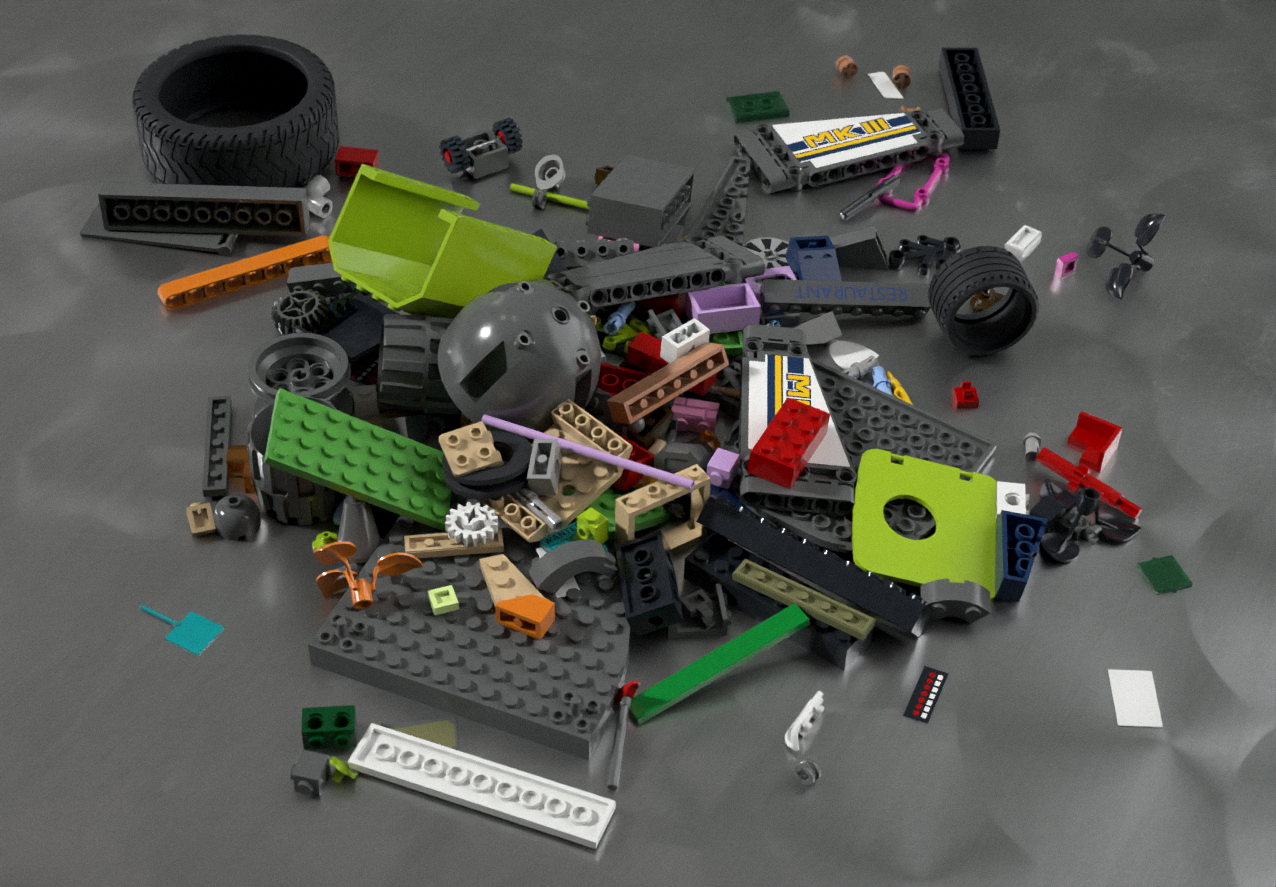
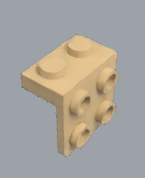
[439,421,503,477]

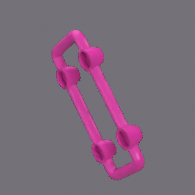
[877,152,950,211]

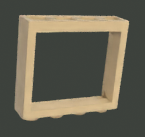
[614,464,711,565]

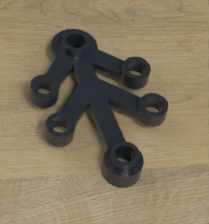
[888,235,961,275]

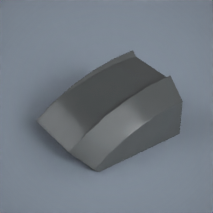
[654,441,711,474]

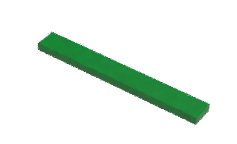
[629,603,810,725]

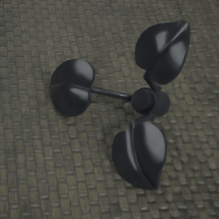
[1087,214,1167,300]
[1039,479,1141,562]

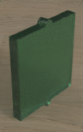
[1136,555,1193,595]

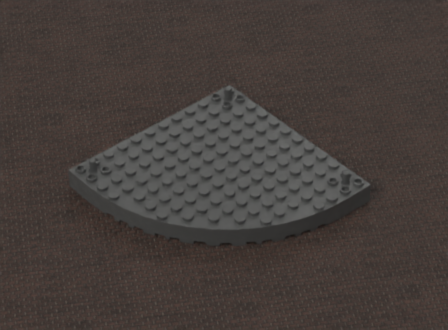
[308,469,630,761]

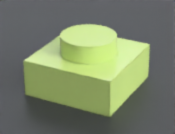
[428,585,459,615]

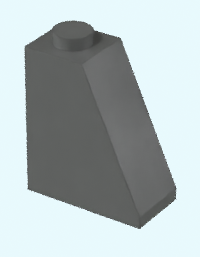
[830,226,888,270]

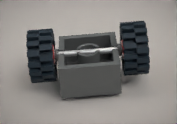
[439,118,523,179]

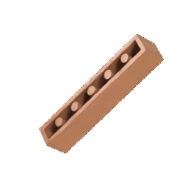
[606,342,729,424]

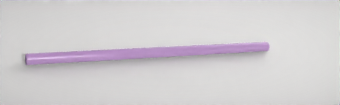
[482,414,695,490]

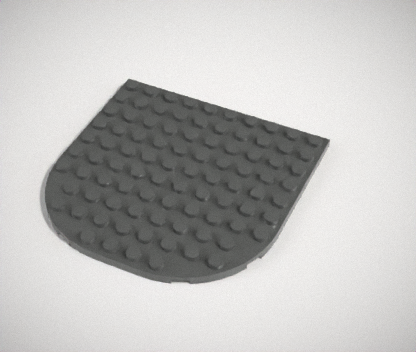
[723,359,997,554]

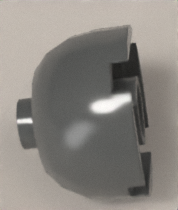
[213,494,261,541]

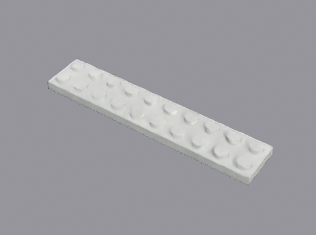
[348,723,616,849]

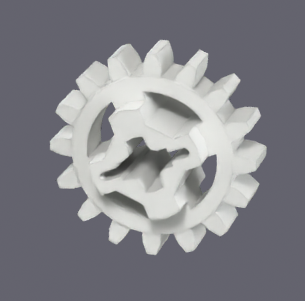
[445,502,498,547]

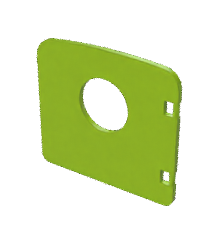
[852,449,996,602]

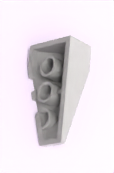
[793,311,842,346]

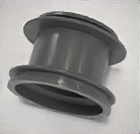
[248,333,354,419]

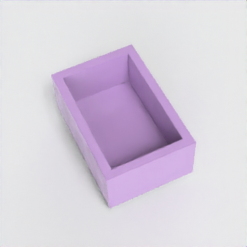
[685,283,761,334]

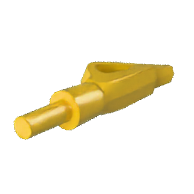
[885,371,913,405]

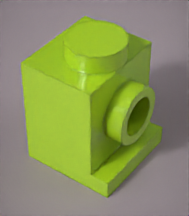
[573,507,609,544]

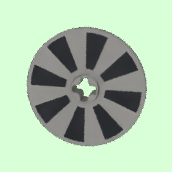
[742,237,789,278]

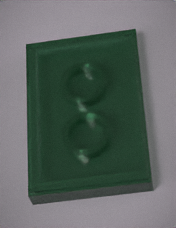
[725,91,790,123]

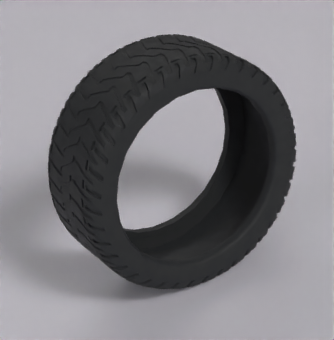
[132,34,339,188]

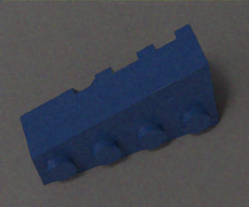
[995,510,1048,602]

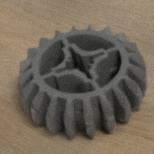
[271,289,329,335]

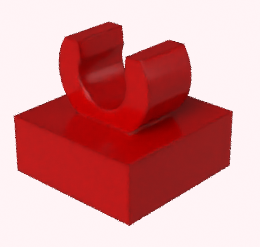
[952,381,979,408]

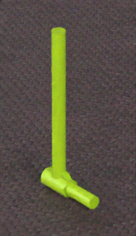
[510,183,590,210]

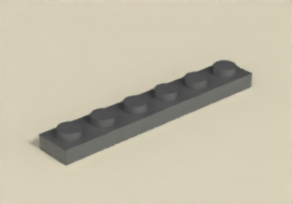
[202,396,232,497]

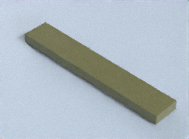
[732,559,876,641]

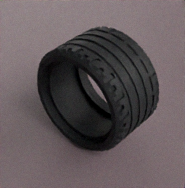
[928,246,1039,356]

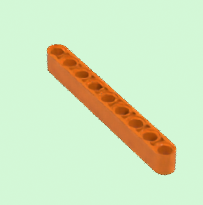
[157,235,332,310]

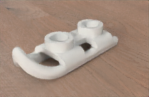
[785,691,825,751]

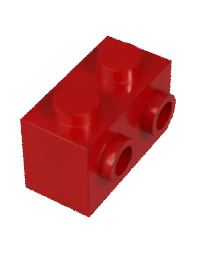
[334,146,380,178]

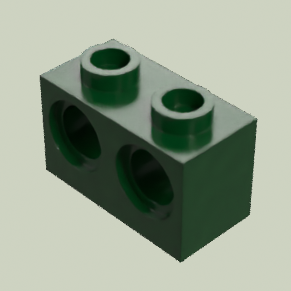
[301,705,357,749]

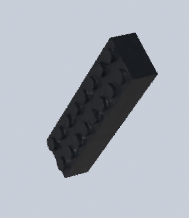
[939,48,1000,150]
[683,532,874,671]

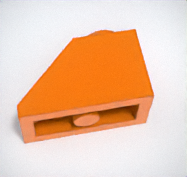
[495,594,555,640]

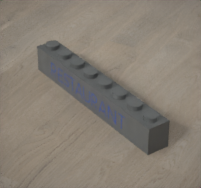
[760,279,931,317]

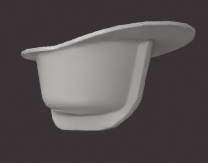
[535,155,566,190]

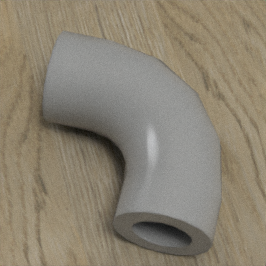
[304,175,333,218]

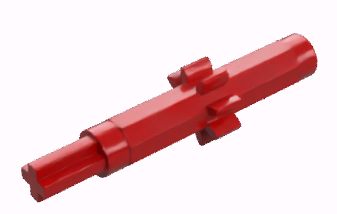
[1036,447,1142,519]

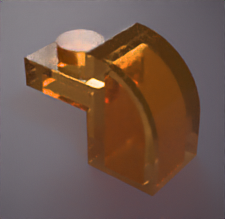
[226,445,255,494]

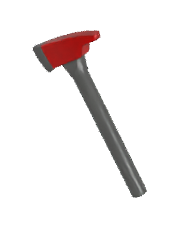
[607,680,640,790]

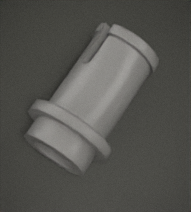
[1023,433,1041,462]

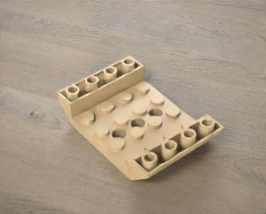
[476,399,633,542]

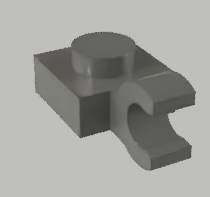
[1057,510,1102,544]
[680,589,716,629]

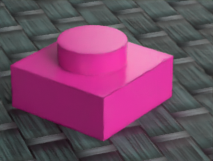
[1055,252,1079,279]

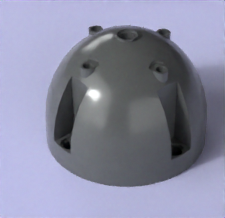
[438,281,601,443]

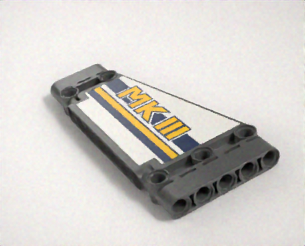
[739,324,857,516]

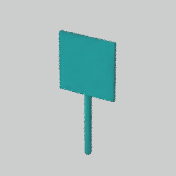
[140,605,225,656]

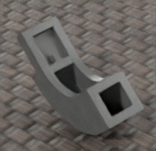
[529,540,619,594]

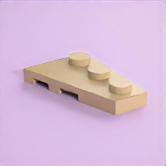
[479,554,545,605]

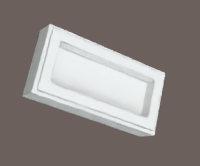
[1004,225,1042,257]

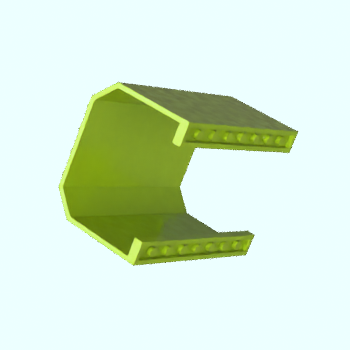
[328,164,558,319]

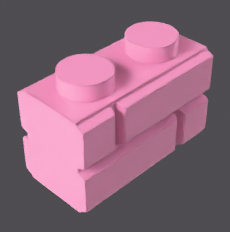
[672,397,720,435]

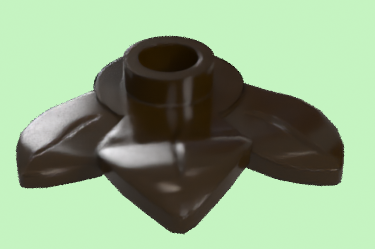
[969,288,1004,313]

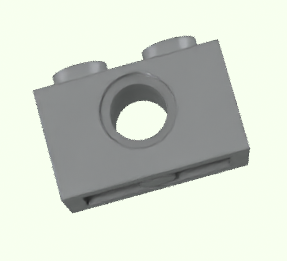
[527,439,563,495]

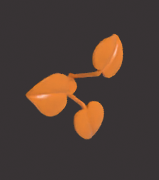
[314,541,423,609]

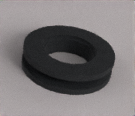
[442,431,532,499]

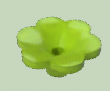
[312,531,338,549]
[329,756,358,783]

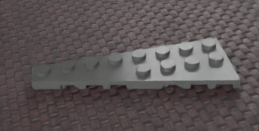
[687,156,751,246]

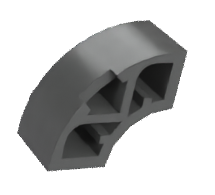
[921,579,991,623]

